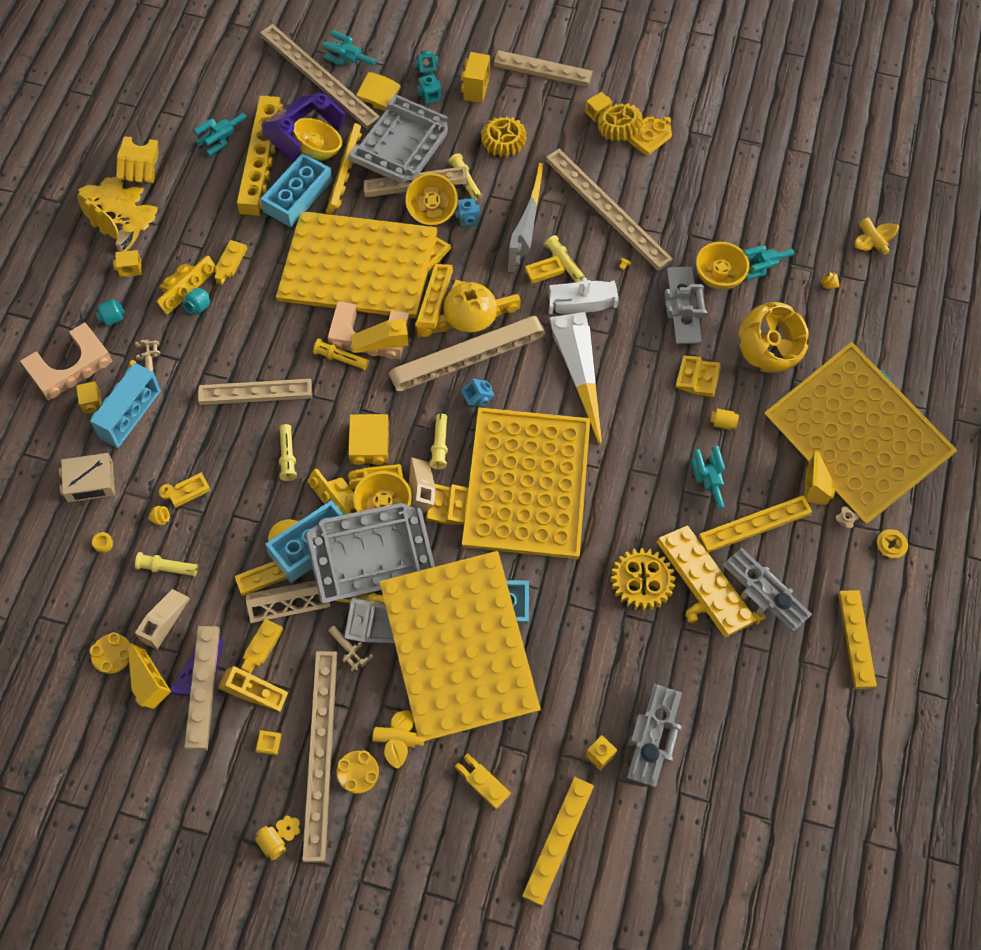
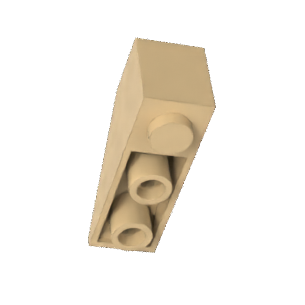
[409,458,435,514]
[135,589,190,650]

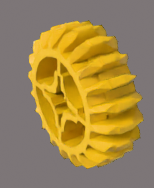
[598,103,643,142]
[481,116,526,158]

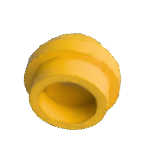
[821,271,839,290]
[148,506,170,525]

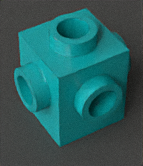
[415,50,439,75]
[417,74,442,104]

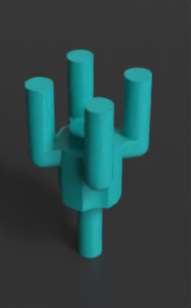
[322,30,376,66]
[193,113,247,157]
[744,245,794,281]
[690,446,725,510]

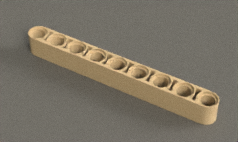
[389,316,545,391]

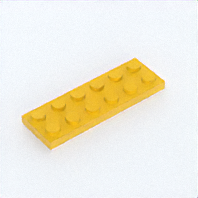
[657,526,757,638]

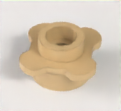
[836,507,859,528]

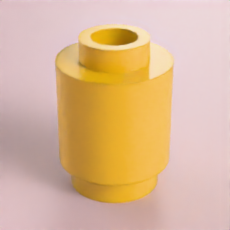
[710,408,739,430]
[255,826,286,860]

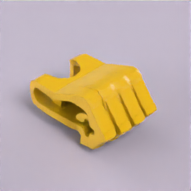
[116,136,159,183]

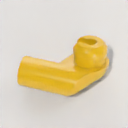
[685,603,706,623]

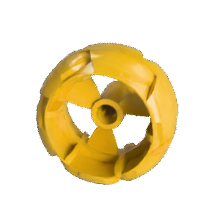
[738,302,809,373]

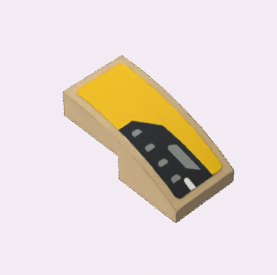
[116,222,140,252]

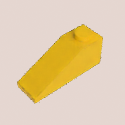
[351,318,408,353]
[128,644,171,709]
[218,666,288,712]

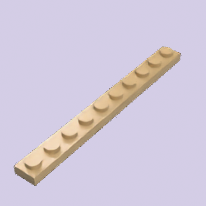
[260,24,380,130]
[546,149,673,272]
[303,651,337,863]

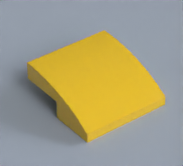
[356,72,401,111]
[676,355,721,397]
[425,484,469,525]

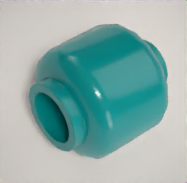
[183,288,210,315]
[96,299,125,326]

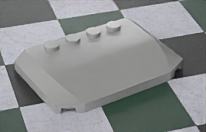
[348,94,448,184]
[305,503,435,604]

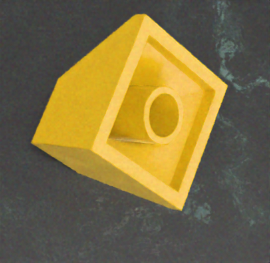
[804,451,835,505]

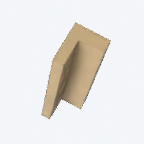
[246,580,330,623]

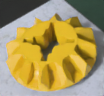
[876,529,908,559]

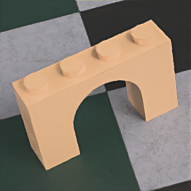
[328,301,410,359]
[20,323,113,401]

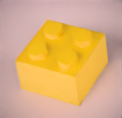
[461,52,490,103]

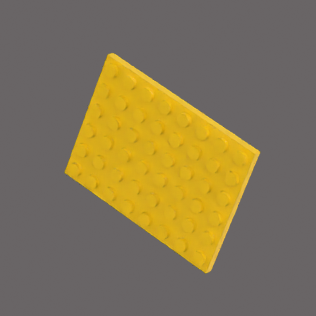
[276,211,437,319]
[764,342,957,525]
[462,407,590,559]
[380,551,541,741]

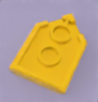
[626,117,672,156]

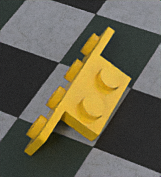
[156,256,216,315]
[308,469,357,515]

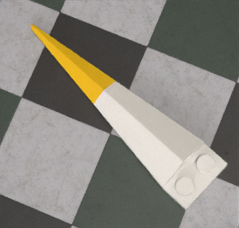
[549,312,602,444]

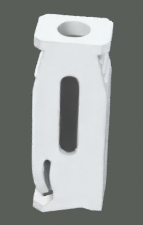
[548,278,619,314]

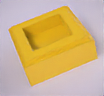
[256,730,281,756]

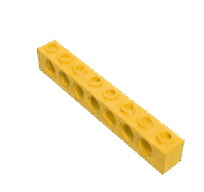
[237,96,284,216]

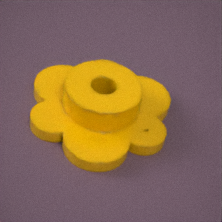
[276,816,300,841]

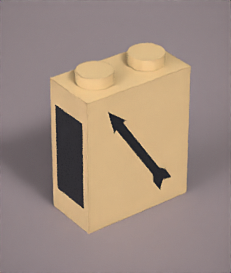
[59,453,115,502]

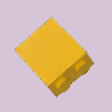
[349,414,389,465]

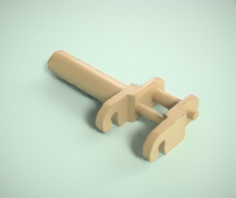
[135,339,160,371]
[328,626,374,671]

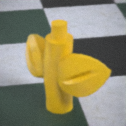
[854,218,899,255]
[373,711,424,769]

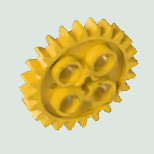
[610,548,676,611]

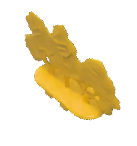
[77,177,158,239]

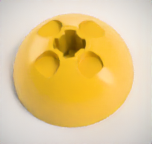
[292,118,342,161]
[406,173,458,225]
[696,242,749,290]
[443,282,497,332]
[353,471,412,512]

